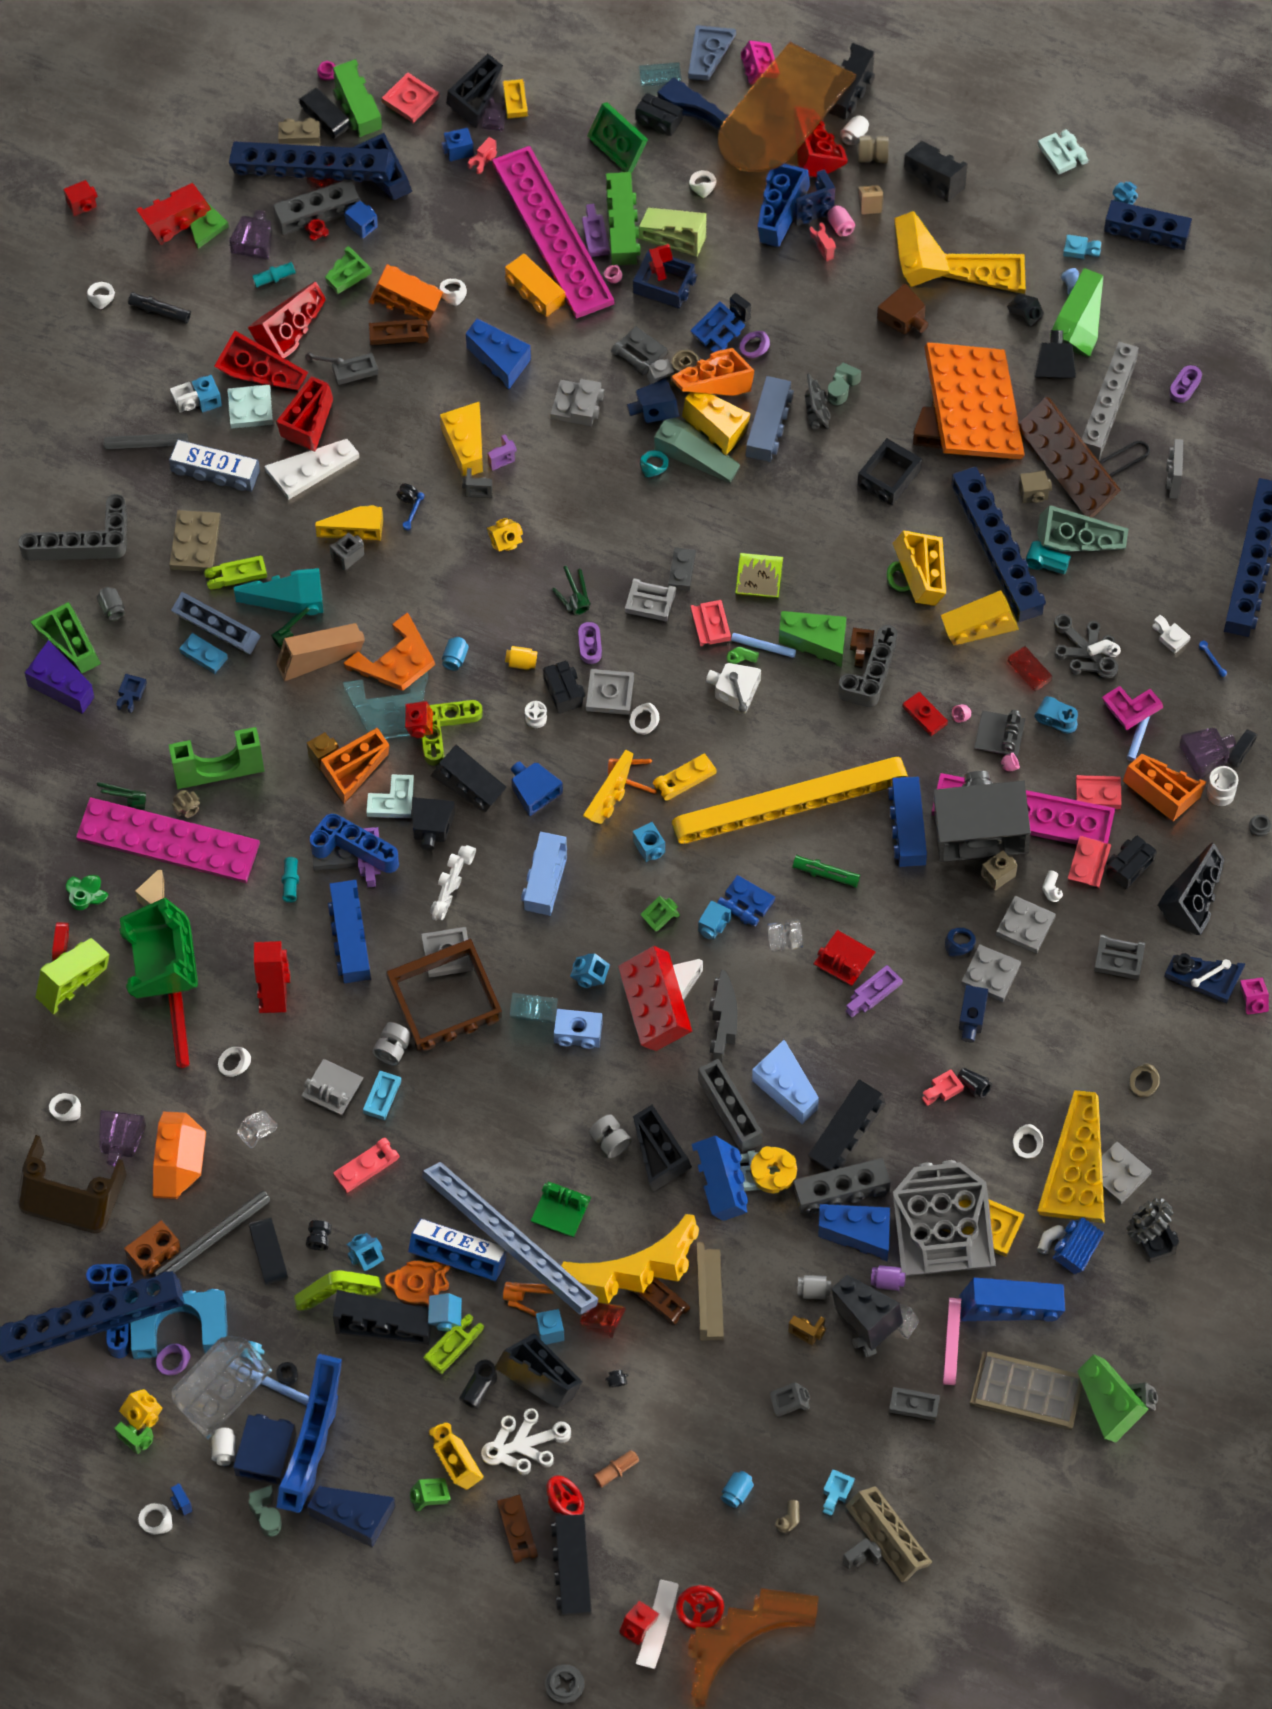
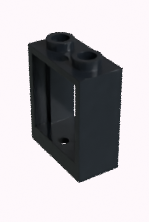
[857,438,922,506]

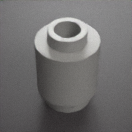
[797,1275,831,1300]

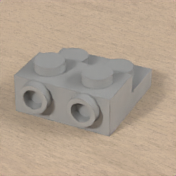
[551,379,605,426]

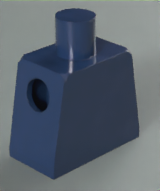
[627,378,680,423]
[959,985,989,1043]

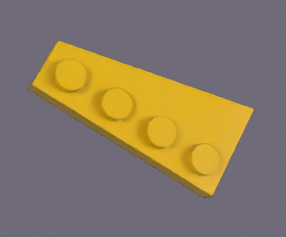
[943,254,1026,294]

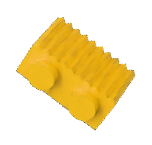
[433,1433,483,1490]

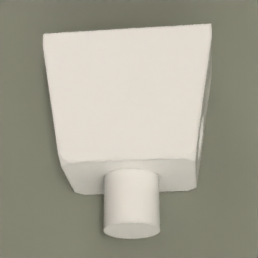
[706,663,761,714]

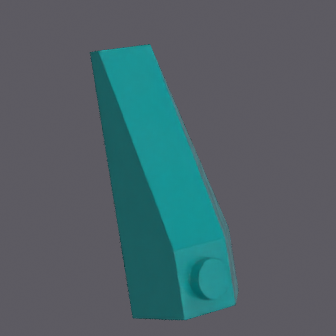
[234,568,324,615]

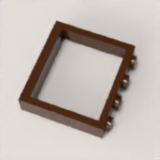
[386,938,502,1051]

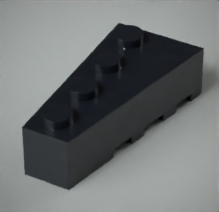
[808,1079,886,1171]

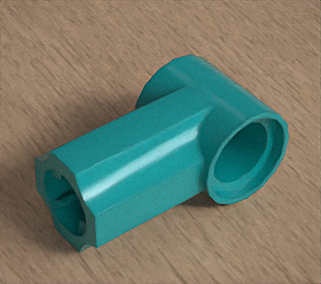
[1025,541,1071,575]

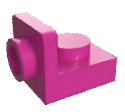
[1240,977,1269,1014]

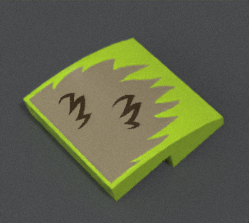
[736,553,783,599]

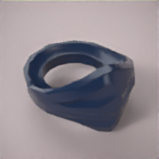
[945,928,976,957]

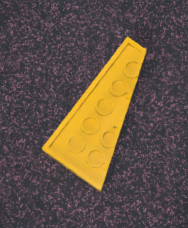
[1037,1090,1105,1223]

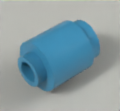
[442,637,469,671]
[721,1471,754,1508]

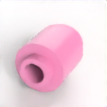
[827,206,855,236]

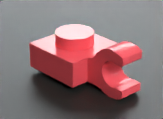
[468,137,497,174]
[810,223,836,262]
[922,1070,964,1106]

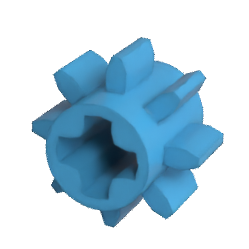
[1112,181,1138,205]

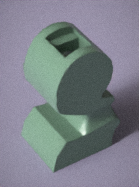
[827,362,861,405]
[248,1485,282,1537]

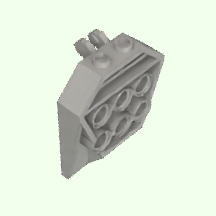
[893,1160,996,1277]

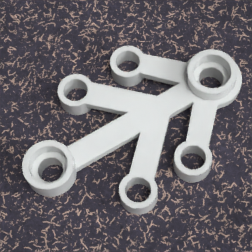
[430,845,476,921]
[481,1408,571,1475]

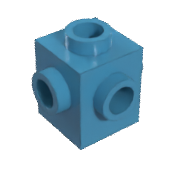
[570,953,610,988]
[347,1233,385,1271]

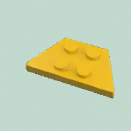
[583,750,633,824]

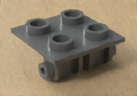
[805,373,831,429]
[974,710,1026,757]

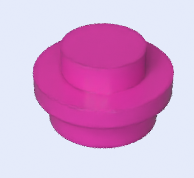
[317,61,335,81]

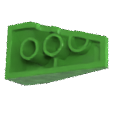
[1050,268,1103,357]

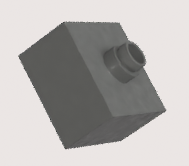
[934,771,1031,862]

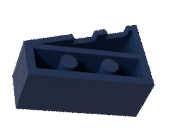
[352,133,413,200]

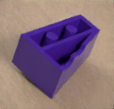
[25,640,95,714]

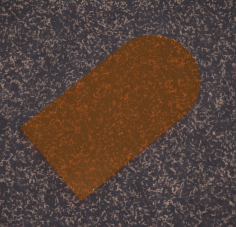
[718,42,856,172]

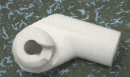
[1042,870,1063,902]
[1037,1225,1067,1254]

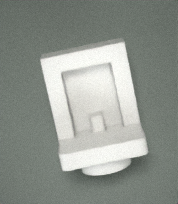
[170,382,199,413]

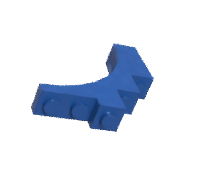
[276,1354,342,1513]

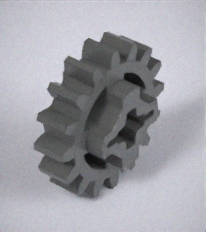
[1126,1198,1174,1244]

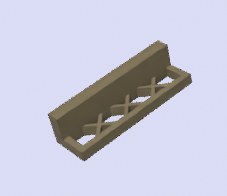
[697,1242,724,1341]
[846,1486,932,1582]

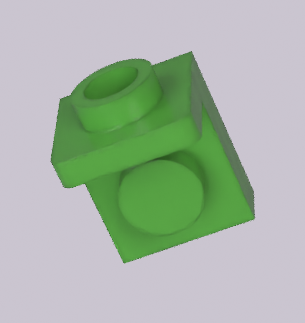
[640,896,680,932]
[114,1422,154,1454]
[410,1478,451,1511]

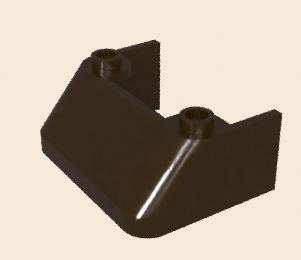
[18,1135,127,1234]

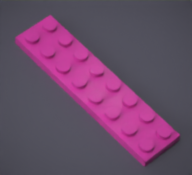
[931,773,1115,844]
[76,797,260,884]

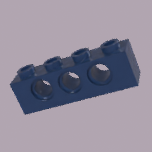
[1104,200,1192,250]

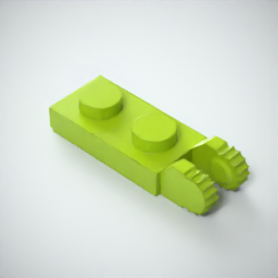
[204,556,267,590]
[423,1314,484,1375]

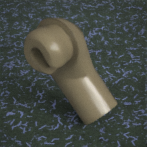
[775,1500,800,1533]

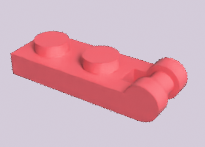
[333,1138,400,1193]

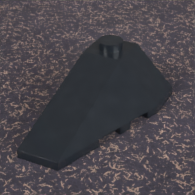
[1157,843,1225,935]

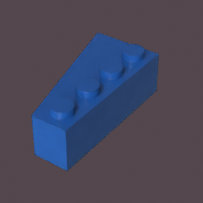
[959,1277,1065,1321]

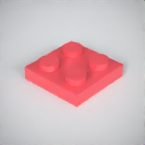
[382,73,439,123]

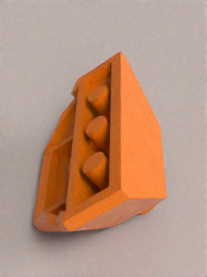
[153,1111,206,1199]

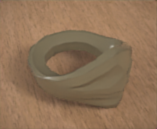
[1130,1063,1160,1097]

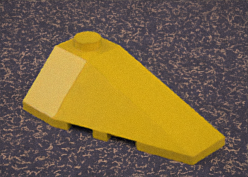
[894,211,950,287]

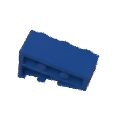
[466,319,531,389]
[818,1204,890,1261]

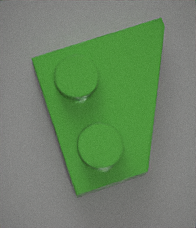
[190,202,229,249]
[325,246,372,294]

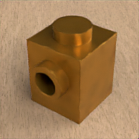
[307,732,339,771]

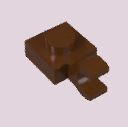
[850,628,875,667]

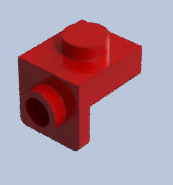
[648,244,673,281]
[619,1601,659,1645]

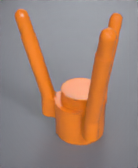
[608,758,657,794]
[503,1281,554,1317]

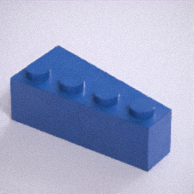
[758,160,810,247]
[328,880,371,984]

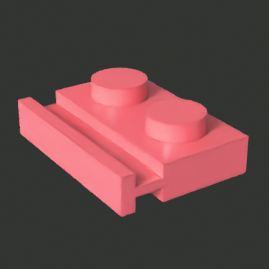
[691,600,731,646]
[1076,775,1121,809]
[1068,836,1111,888]

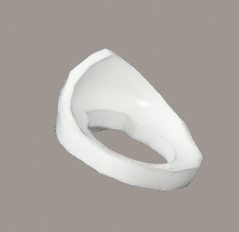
[689,171,716,198]
[439,279,467,306]
[87,282,115,309]
[630,703,659,735]
[218,1047,251,1077]
[49,1093,81,1121]
[1013,1124,1043,1159]
[138,1503,172,1535]

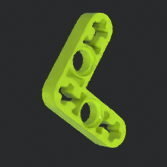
[422,700,483,766]
[294,1270,382,1311]

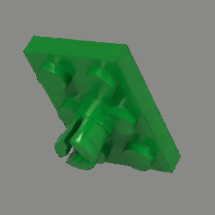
[587,102,648,173]

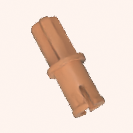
[593,1450,639,1488]

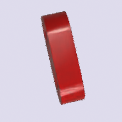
[52,922,69,961]

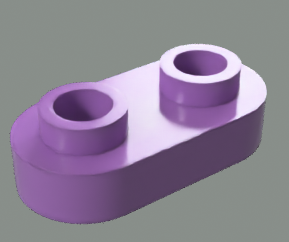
[1170,365,1202,403]
[578,622,602,664]

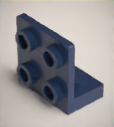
[795,169,835,226]

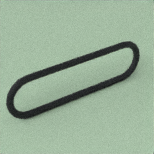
[1099,441,1150,477]

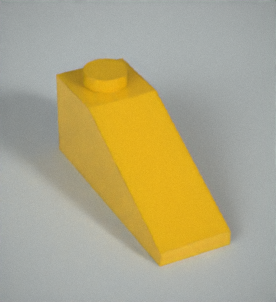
[315,505,383,540]

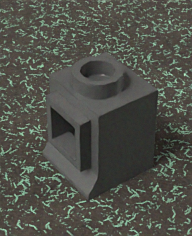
[330,532,364,570]

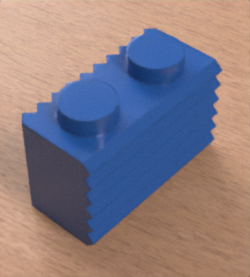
[1053,1217,1104,1274]

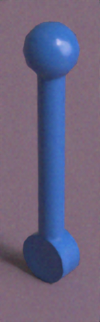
[403,492,424,531]
[1199,641,1227,677]

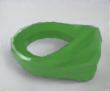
[886,561,910,592]

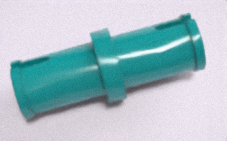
[252,261,296,288]
[281,857,299,903]

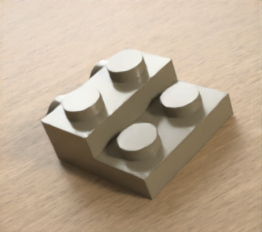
[278,118,320,164]

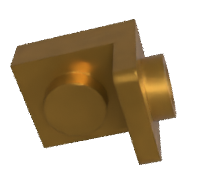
[788,1316,827,1345]

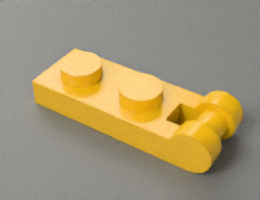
[653,753,717,801]

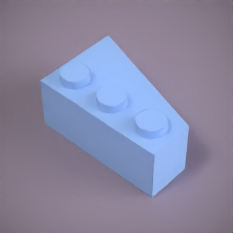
[521,831,567,916]
[752,1040,819,1124]

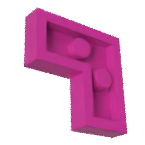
[1102,686,1163,730]

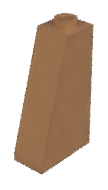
[276,623,365,681]

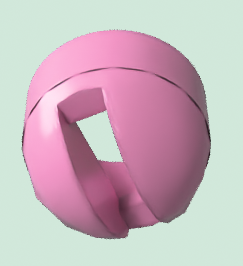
[604,265,622,283]
[952,704,971,723]
[1001,753,1020,772]

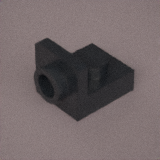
[730,292,751,325]
[1141,1225,1179,1262]

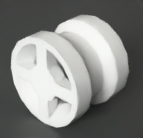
[525,701,547,728]

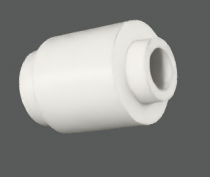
[840,115,869,146]
[212,1428,236,1466]

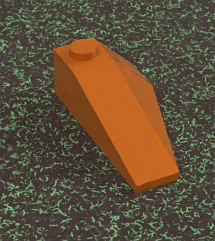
[671,348,755,396]

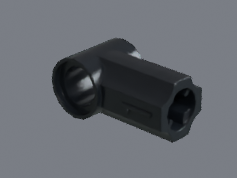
[459,1359,497,1409]

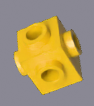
[486,518,523,552]
[119,1389,163,1430]

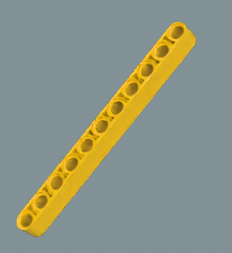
[671,757,908,844]

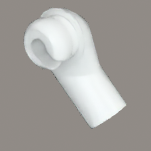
[1087,640,1121,657]

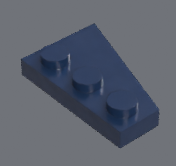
[1164,955,1245,1004]

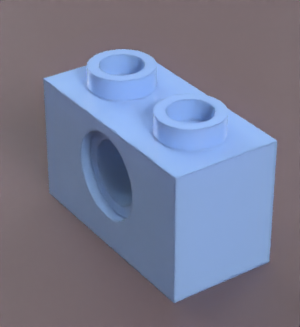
[554,1009,603,1049]

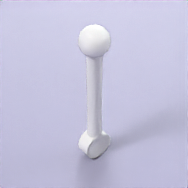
[1191,959,1231,987]

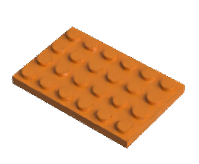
[924,342,1025,460]

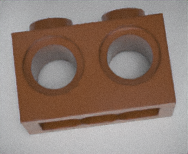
[124,1220,181,1277]

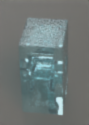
[509,993,558,1024]

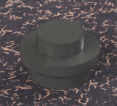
[1249,815,1272,836]

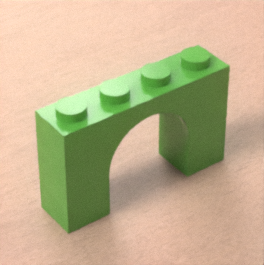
[169,727,265,789]

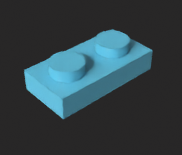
[363,1070,401,1120]

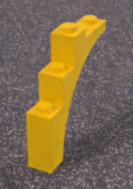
[561,1214,699,1304]

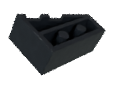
[824,42,875,120]
[903,140,968,202]
[431,745,507,812]
[633,1104,692,1192]

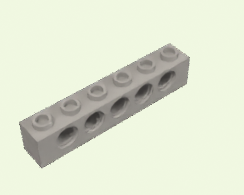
[1082,342,1139,461]

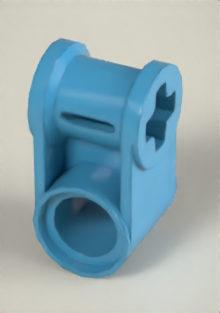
[1034,696,1078,734]

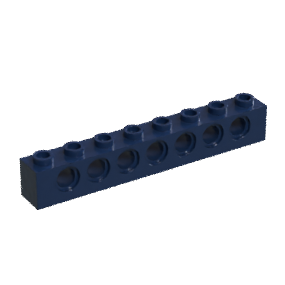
[229,141,395,183]
[951,467,1046,622]
[1224,478,1272,637]
[0,1271,185,1363]

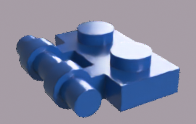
[690,301,745,353]
[717,875,775,927]

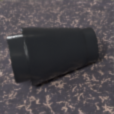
[957,1068,992,1098]

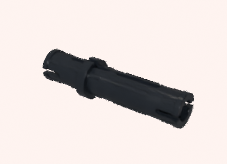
[128,292,191,324]

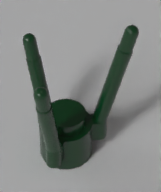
[552,565,591,615]
[271,607,310,649]
[97,782,146,810]

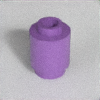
[871,1265,906,1291]

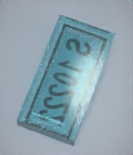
[639,62,681,86]

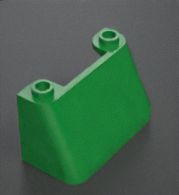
[119,898,198,998]

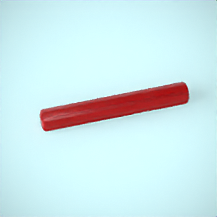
[168,992,190,1069]

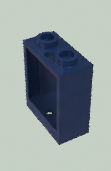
[633,249,697,308]

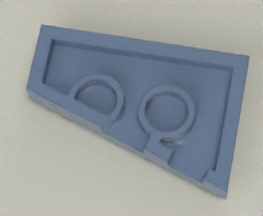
[688,25,736,80]

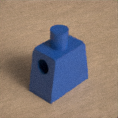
[511,761,563,816]

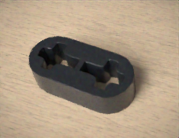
[1227,729,1258,768]

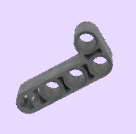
[838,625,898,707]

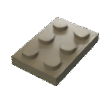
[170,510,221,572]

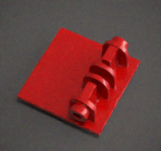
[813,930,876,986]

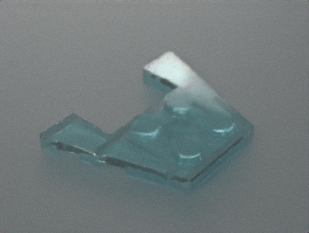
[343,671,429,739]

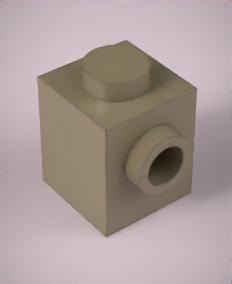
[1018,471,1052,503]
[981,851,1017,890]

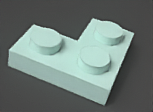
[367,774,414,818]

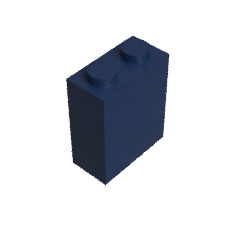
[233,1414,296,1485]

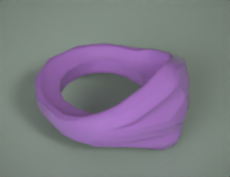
[740,331,770,359]
[156,1344,191,1376]

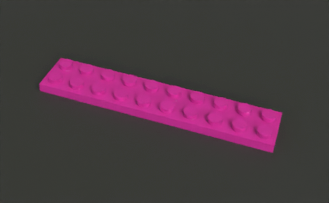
[492,146,614,319]

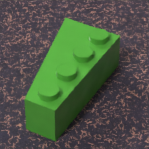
[606,172,641,265]

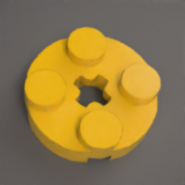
[750,1146,797,1193]

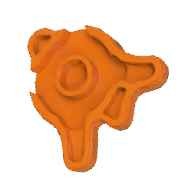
[385,1261,451,1307]

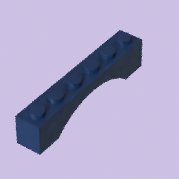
[657,77,766,170]

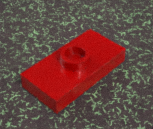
[902,692,948,736]

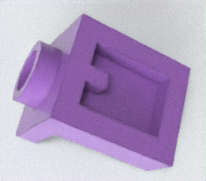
[488,434,517,471]

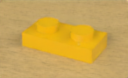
[503,79,528,118]

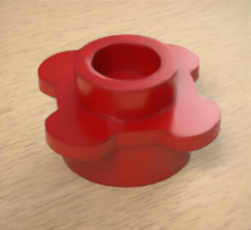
[305,219,329,241]

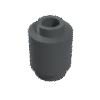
[97,587,125,621]

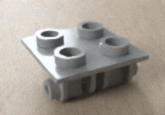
[301,1059,364,1116]

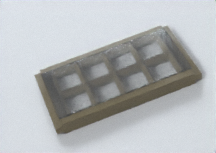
[970,1351,1083,1430]

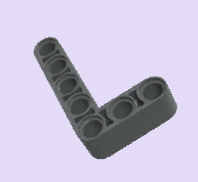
[18,494,127,561]

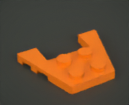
[344,613,435,691]

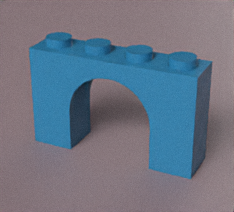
[130,1289,228,1359]

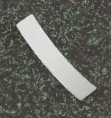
[636,1579,679,1669]

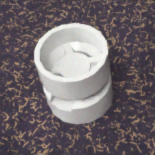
[1206,766,1239,806]

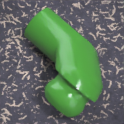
[726,647,759,664]

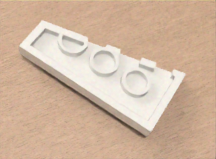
[264,439,359,500]

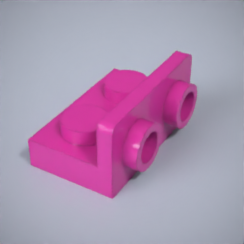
[741,40,780,85]

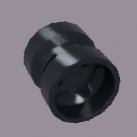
[306,1220,332,1251]

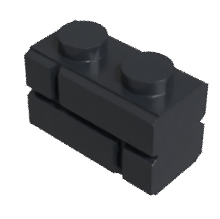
[635,93,683,136]
[543,660,585,714]
[1106,835,1157,889]

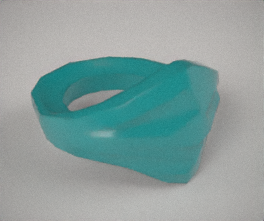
[640,450,669,478]

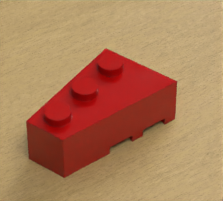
[136,183,211,245]
[276,376,333,452]
[254,941,291,1013]

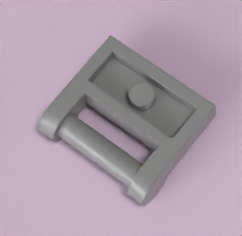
[625,578,676,621]

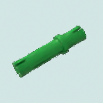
[792,855,861,888]

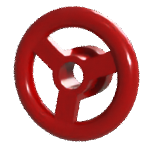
[546,1475,584,1515]
[676,1585,724,1629]

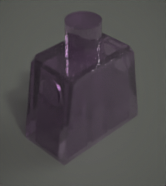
[229,210,272,260]
[1179,728,1236,780]
[99,1110,146,1166]

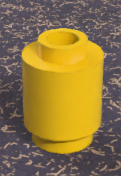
[505,646,537,670]

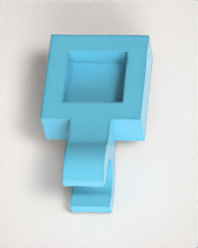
[1064,235,1101,259]
[823,1470,855,1516]

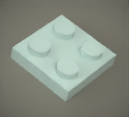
[228,385,273,428]

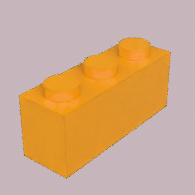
[505,253,565,317]

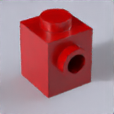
[64,180,98,216]
[405,701,433,738]

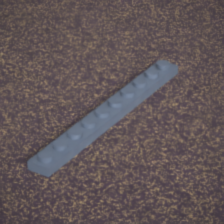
[422,1162,598,1315]

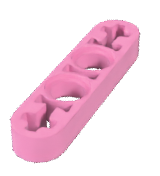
[943,1297,961,1386]

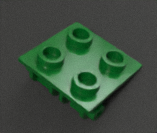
[531,1181,591,1238]

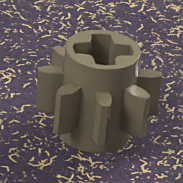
[172,790,200,818]

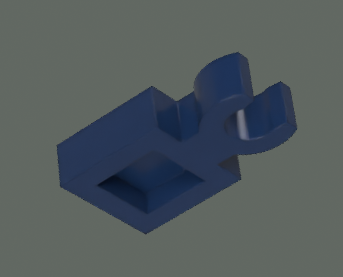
[117,674,147,713]

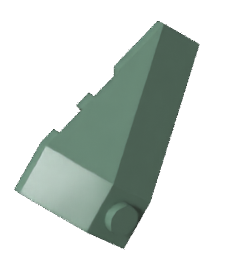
[654,418,740,483]
[1037,505,1128,552]

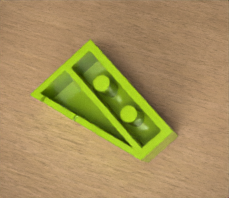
[35,938,109,1015]

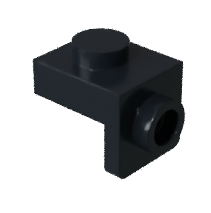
[1007,293,1044,326]

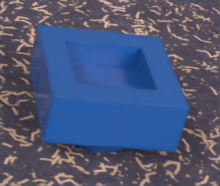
[170,1483,192,1515]

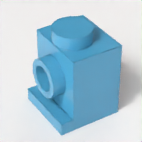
[698,901,731,939]

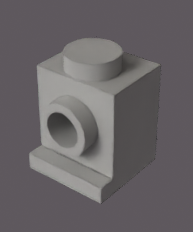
[647,359,674,387]

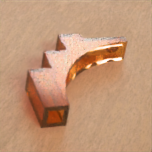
[688,1588,819,1707]

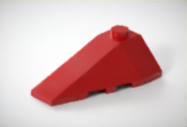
[794,107,848,177]
[247,281,326,359]
[214,330,308,391]

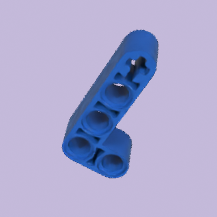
[310,814,399,873]
[86,1264,133,1359]

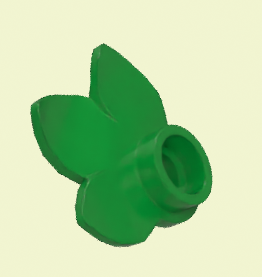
[66,875,109,910]

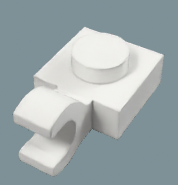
[1152,615,1190,654]

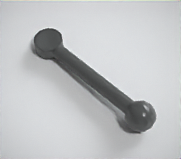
[305,352,344,365]
[729,672,747,712]

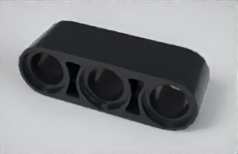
[299,88,351,139]
[249,1217,288,1285]

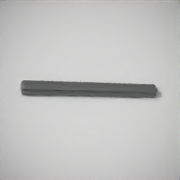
[154,1191,270,1277]

